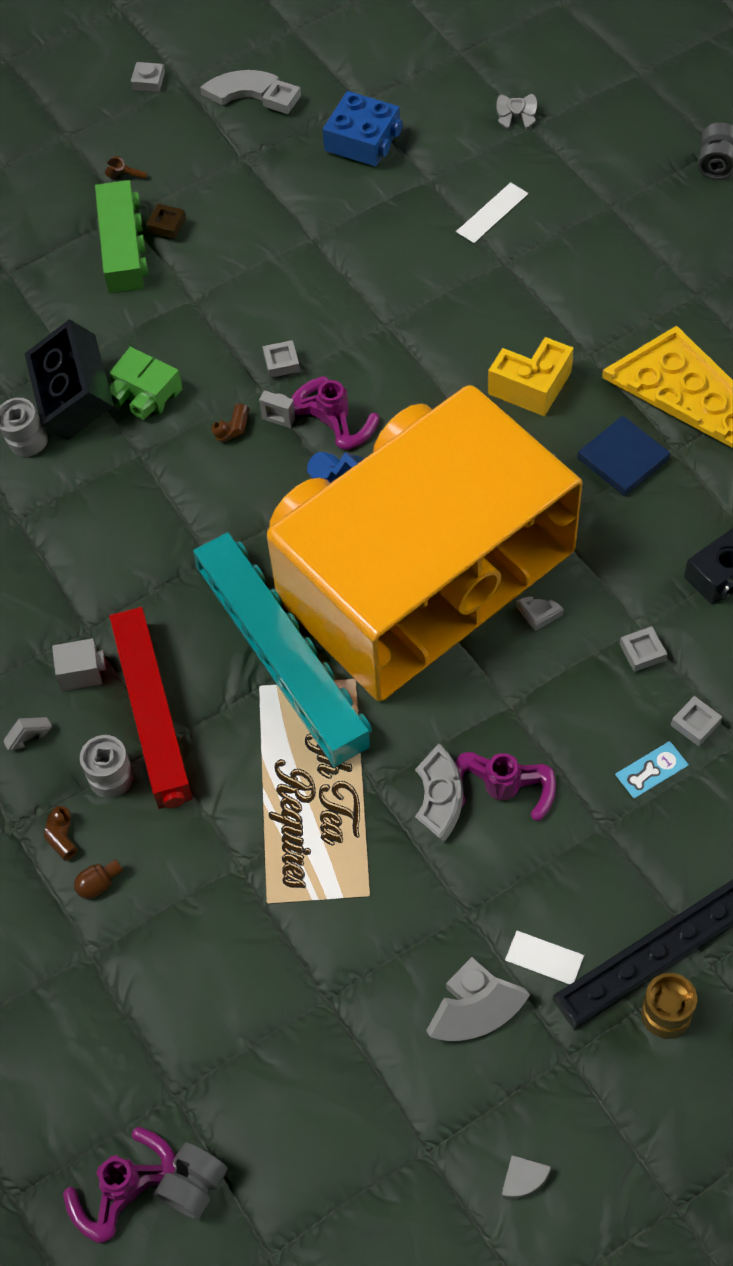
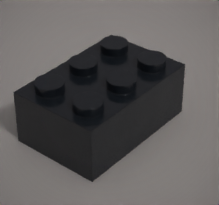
[24,319,114,440]

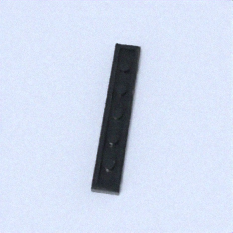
[552,879,733,1031]

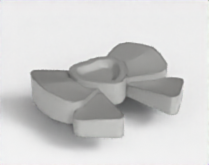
[496,94,537,130]

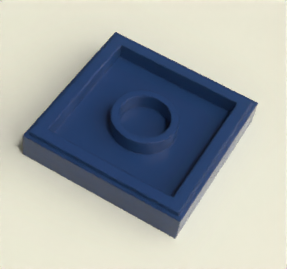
[577,415,670,496]

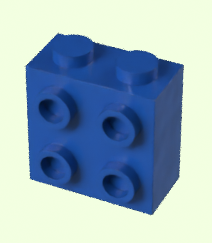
[322,91,403,167]

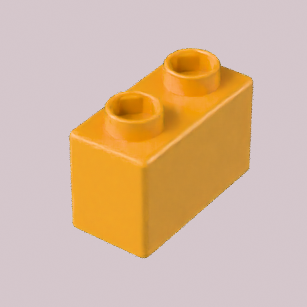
[267,385,583,702]

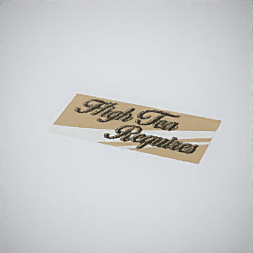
[259,679,370,904]

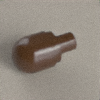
[74,859,124,899]

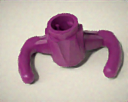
[291,376,380,451]
[455,752,556,821]
[63,1127,176,1243]

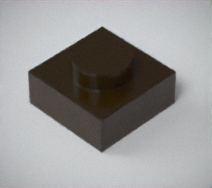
[146,203,186,239]

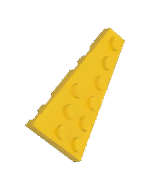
[602,326,733,448]

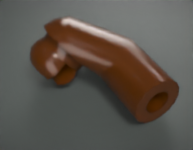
[211,404,250,442]
[44,806,78,861]

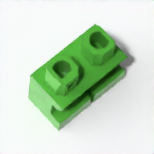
[109,347,183,420]

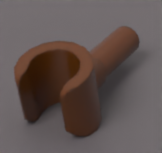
[105,156,147,180]

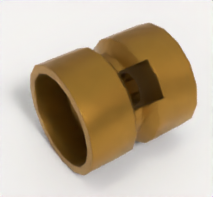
[641,973,697,1039]

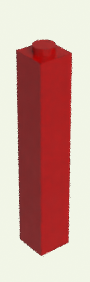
[109,607,193,809]

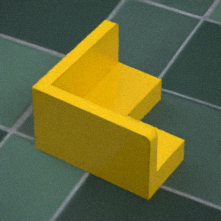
[488,337,574,417]

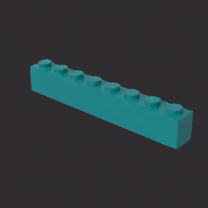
[193,532,372,768]

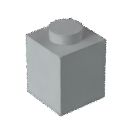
[52,638,107,692]

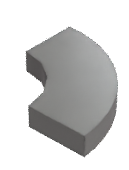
[200,70,279,106]
[415,743,463,842]
[426,977,530,1041]

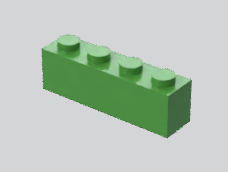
[95,180,148,293]

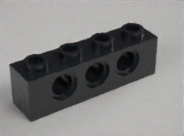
[684,528,733,605]

